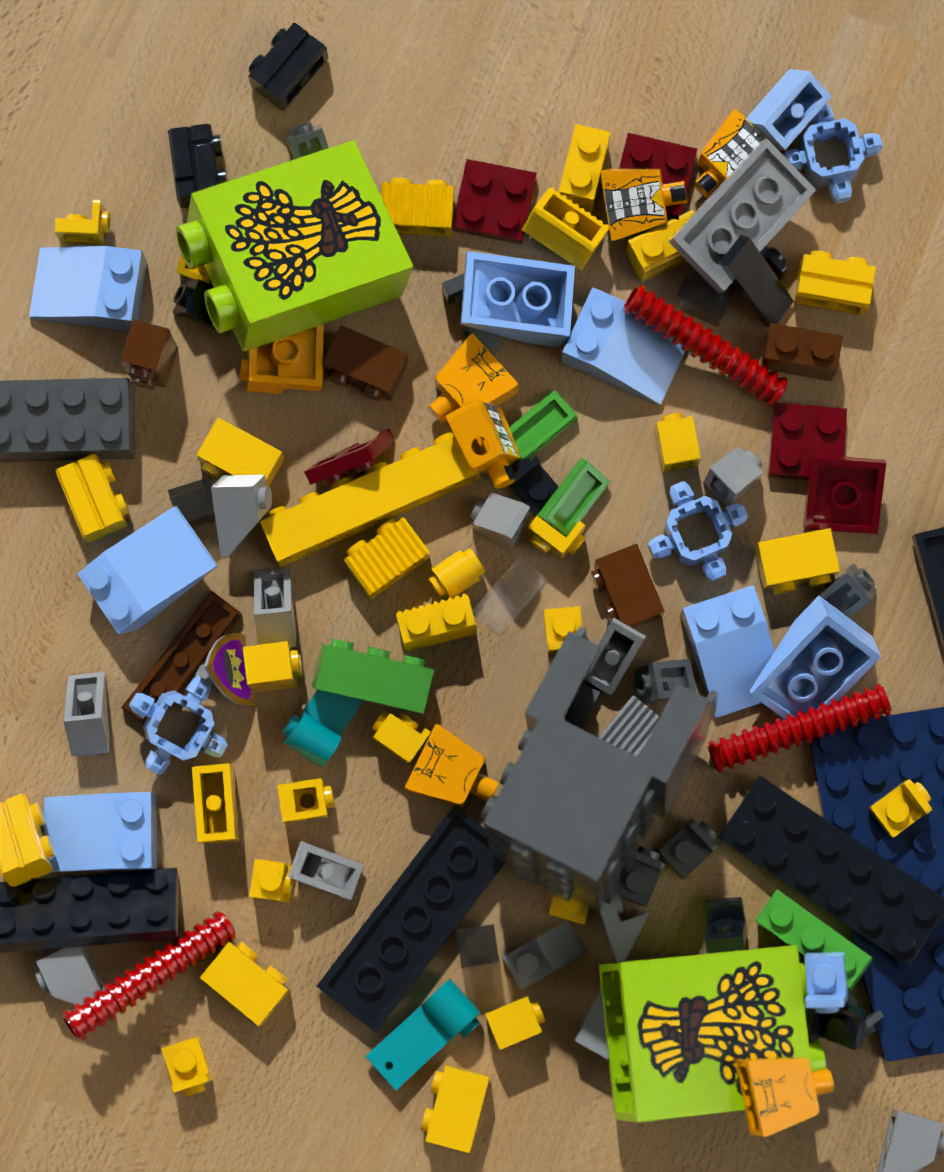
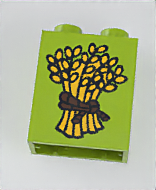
[176,140,414,352]
[599,945,826,1122]

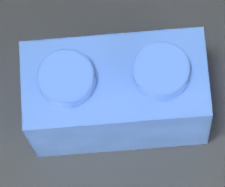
[746,69,832,150]

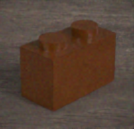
[121,319,177,390]
[760,323,843,381]
[323,325,409,401]
[591,544,665,628]

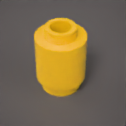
[428,548,485,598]

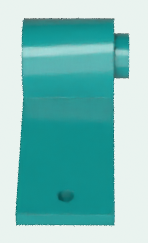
[282,690,364,768]
[365,978,481,1091]

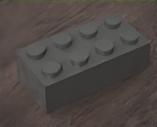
[0,378,135,462]

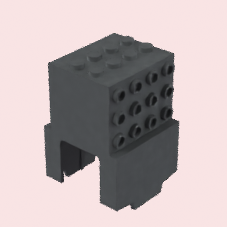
[481,626,718,912]

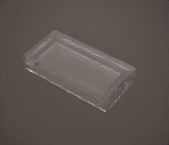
[472,557,548,637]

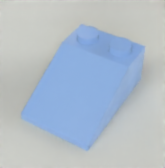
[29,246,148,331]
[461,251,575,347]
[561,287,685,406]
[77,506,218,634]
[679,585,774,719]
[750,596,881,719]
[44,792,157,872]

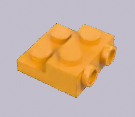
[239,324,324,394]

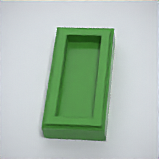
[509,390,578,461]
[537,458,610,537]

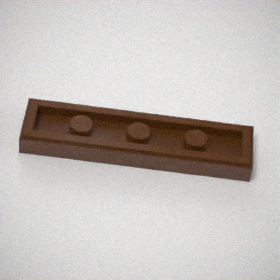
[121,591,242,725]

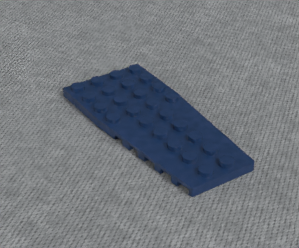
[809,707,944,1061]

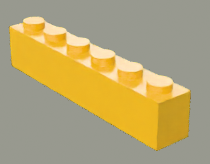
[259,432,480,567]

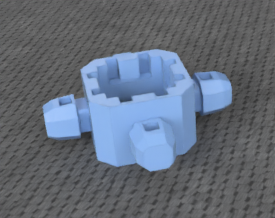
[783,103,882,204]
[647,481,748,582]
[129,676,228,775]

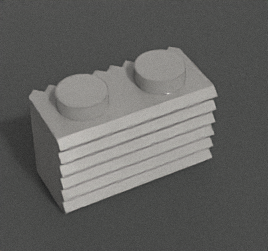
[598,696,660,756]

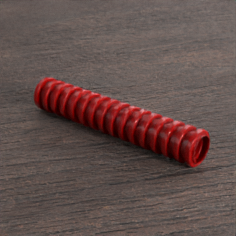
[624,285,787,406]
[707,684,892,773]
[63,911,235,1041]

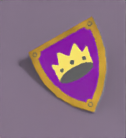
[196,633,256,707]

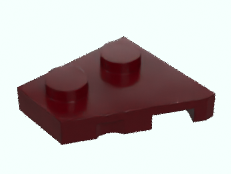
[304,428,395,485]

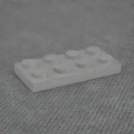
[668,138,816,293]

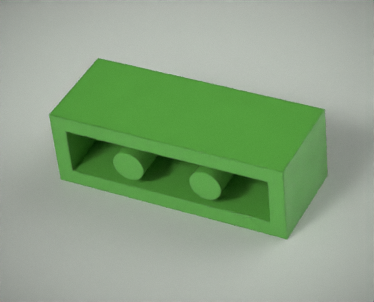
[311,638,434,714]
[755,889,872,992]

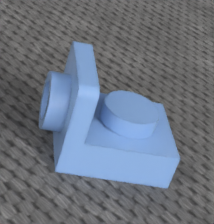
[804,952,848,1014]

